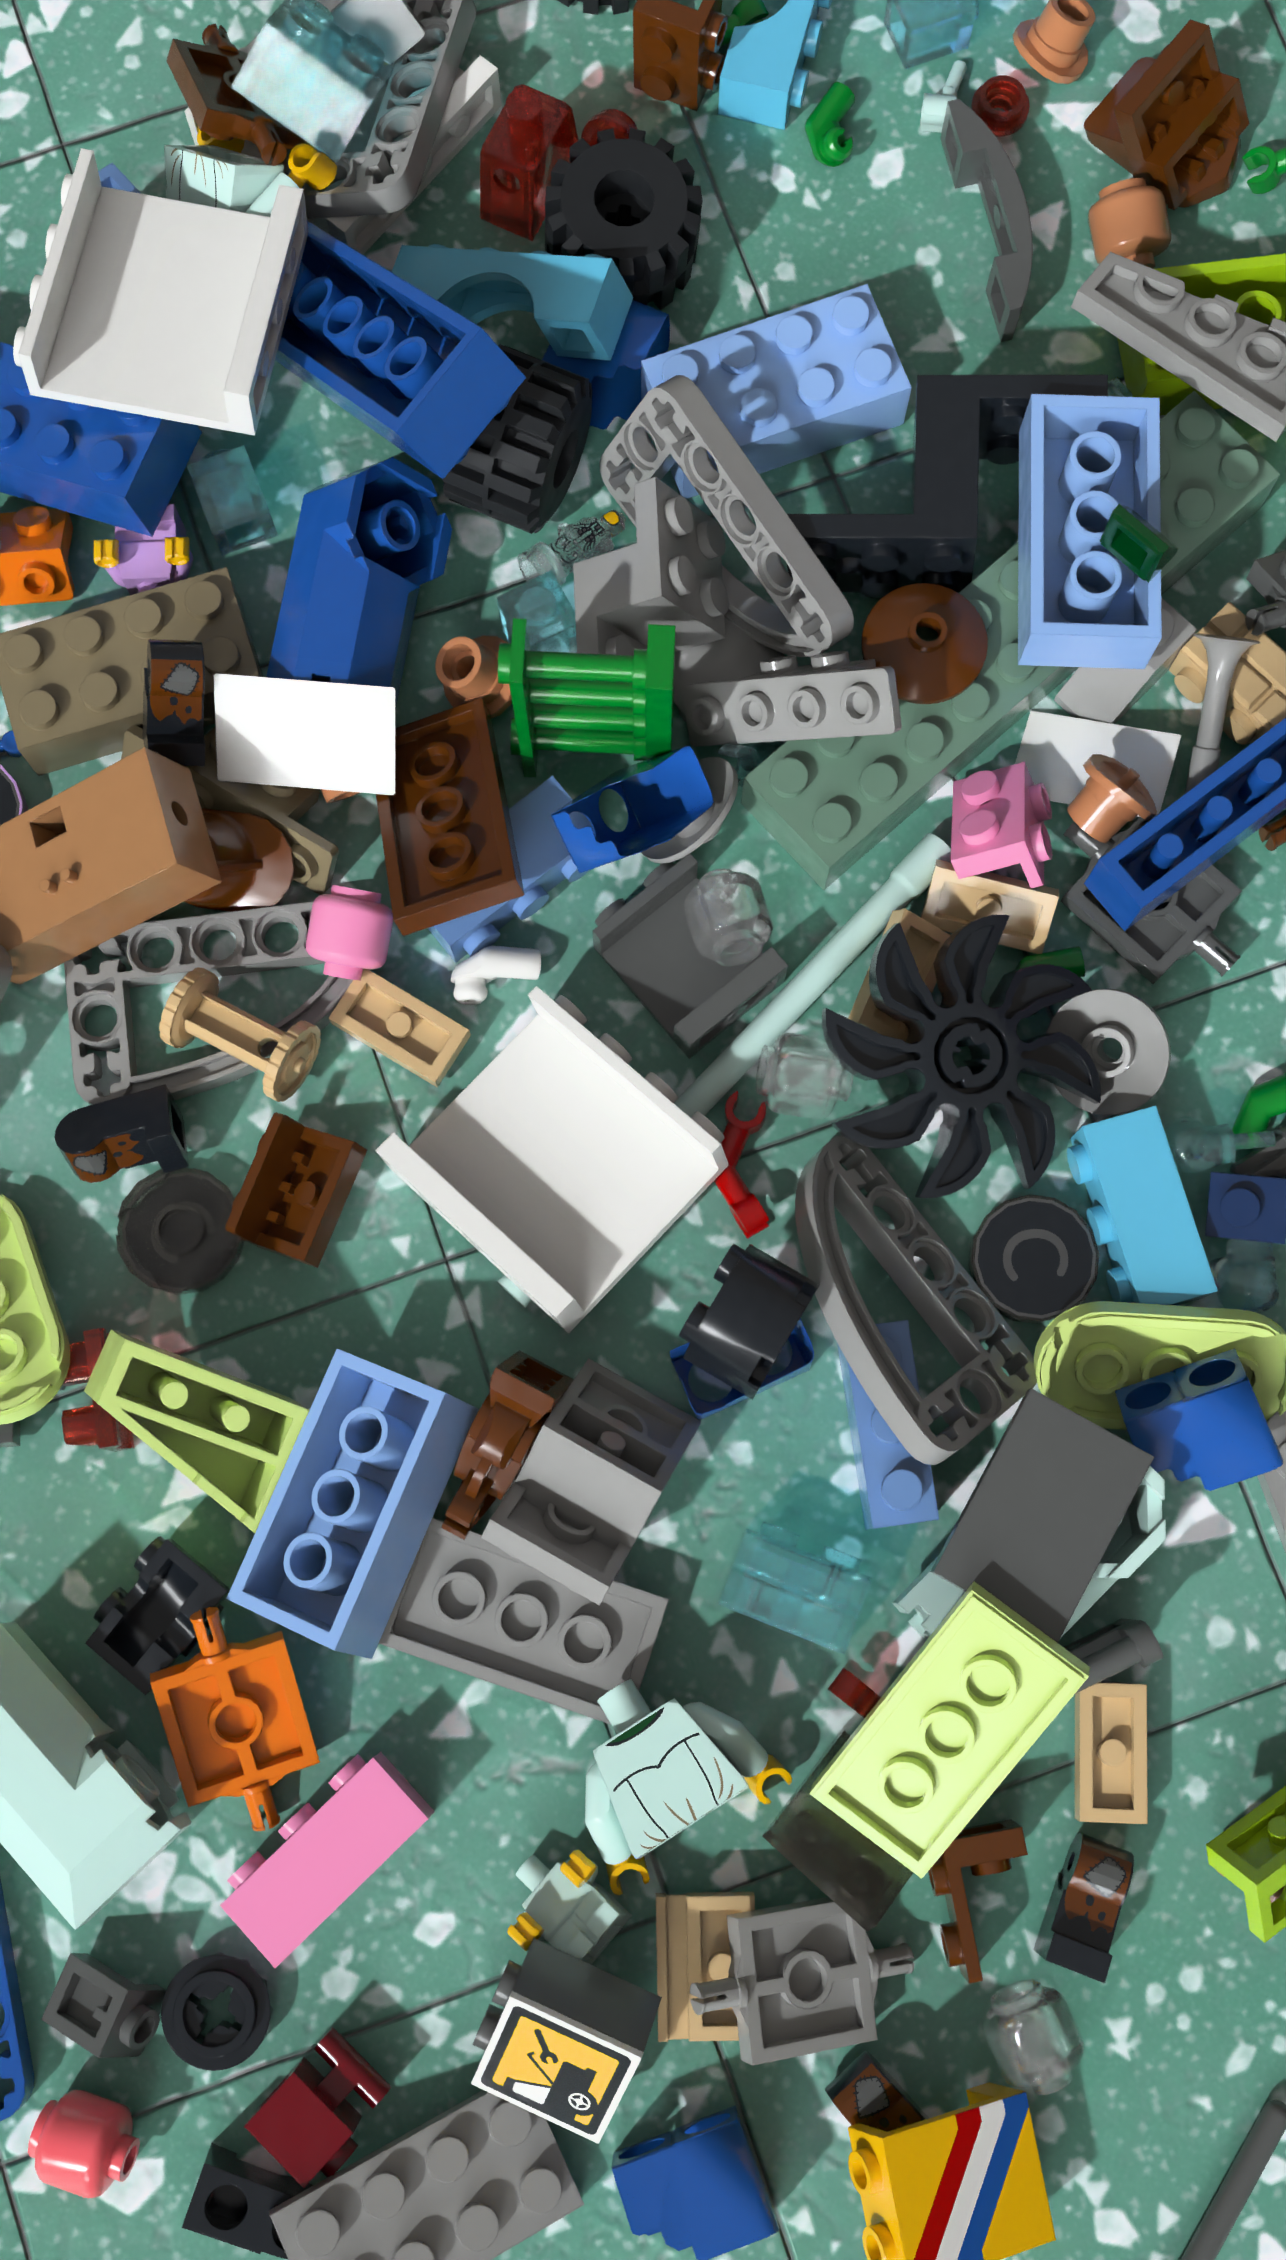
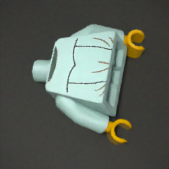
[164,129,337,217]
[585,1679,792,1895]

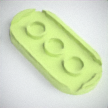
[0,1194,70,1425]
[1034,1301,1286,1430]

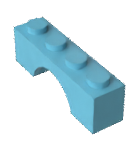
[718,0,832,130]
[392,244,633,361]

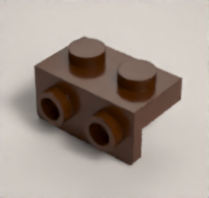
[633,0,728,111]
[225,1112,367,1268]

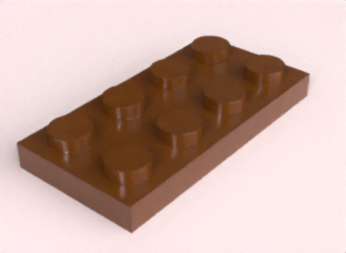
[376,698,525,936]

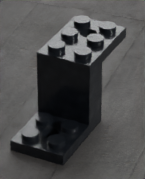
[787,375,1108,598]

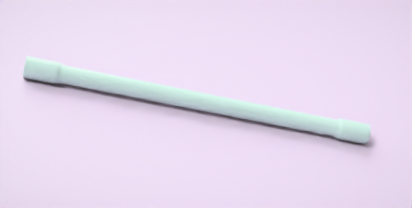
[497,833,951,1308]

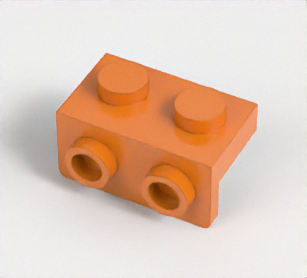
[0,506,75,606]

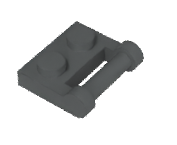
[1064,1618,1163,1694]

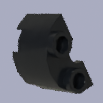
[679,1243,820,1400]
[85,1536,230,1695]

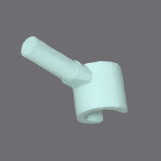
[920,60,967,133]

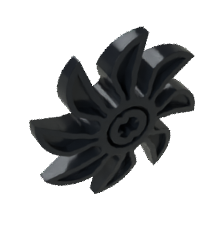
[822,915,1101,1198]

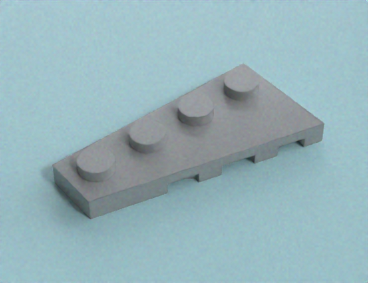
[1071,252,1286,442]

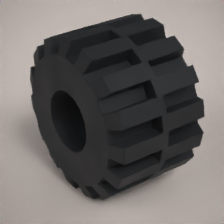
[545,128,703,310]
[442,344,593,534]

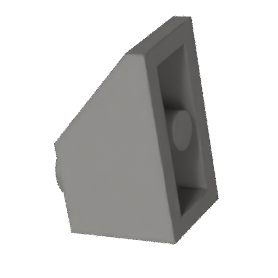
[1054,598,1197,724]

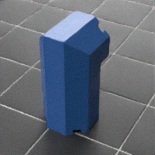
[266,457,452,711]

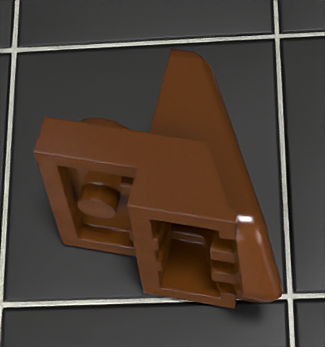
[1084,19,1250,210]

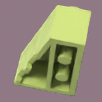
[84,1329,309,1533]

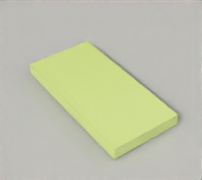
[809,1581,1090,1879]

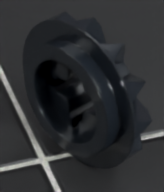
[161,1952,273,2071]

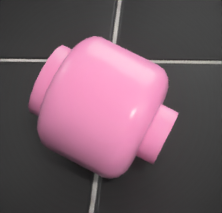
[306,885,393,981]

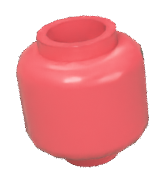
[28,2090,140,2198]

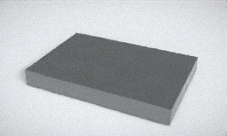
[930,1388,1154,1643]

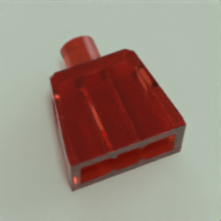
[480,84,579,241]

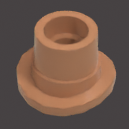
[1013,0,1096,84]
[435,635,512,718]
[1067,754,1157,843]

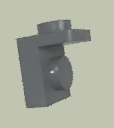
[41,1953,166,2058]

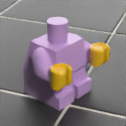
[94,504,193,595]

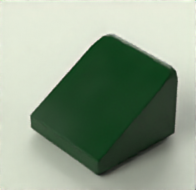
[1100,504,1178,583]

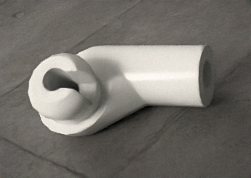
[450,946,541,1005]

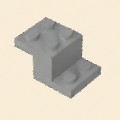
[573,477,729,655]
[481,1358,702,1606]

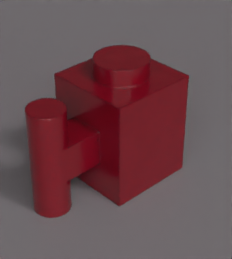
[244,2027,392,2188]

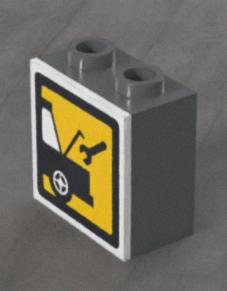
[471,1938,662,2144]

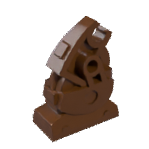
[441,1350,574,1540]

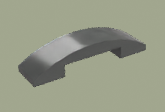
[940,99,1033,342]

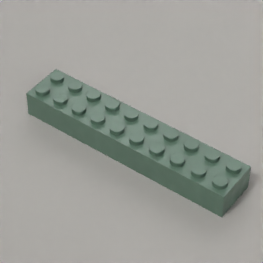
[741,391,1280,890]

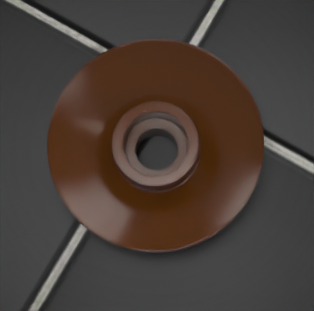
[861,583,988,704]

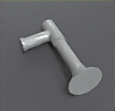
[1185,633,1260,794]

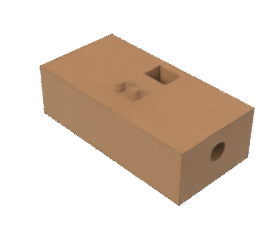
[0,747,222,985]

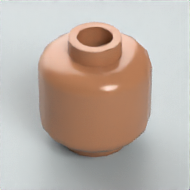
[1088,178,1171,268]

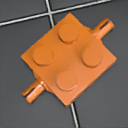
[150,1607,320,1831]

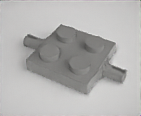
[690,1893,914,2066]

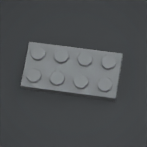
[379,1518,669,1725]
[269,2090,584,2260]

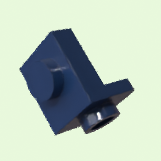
[1205,1171,1286,1244]

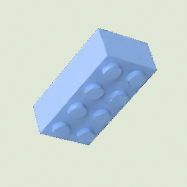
[641,284,912,499]
[1018,394,1162,669]
[226,1349,479,1659]

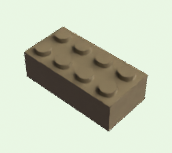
[0,567,264,776]

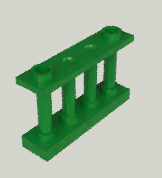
[498,618,676,778]

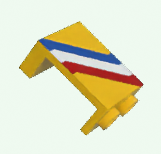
[848,2082,1056,2260]

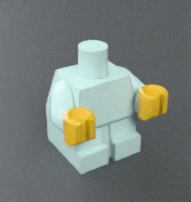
[507,1849,632,1965]

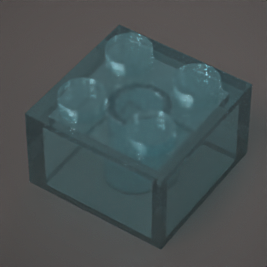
[231,0,394,163]

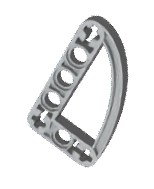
[261,0,476,219]
[600,375,854,657]
[64,901,353,1105]
[795,1135,1037,1465]

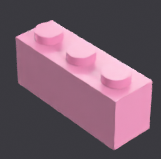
[220,1752,435,1968]

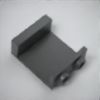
[592,854,788,1059]

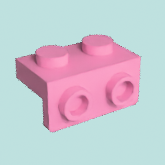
[951,761,1053,888]

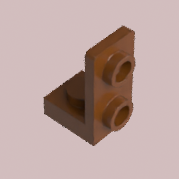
[928,1819,1028,1984]

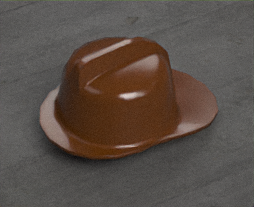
[184,808,295,912]

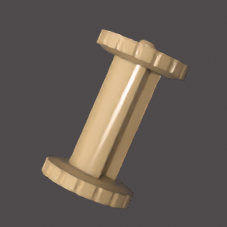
[159,967,321,1102]

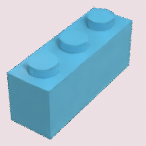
[1067,1106,1218,1306]

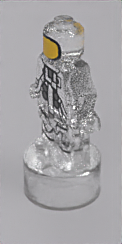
[517,510,626,597]

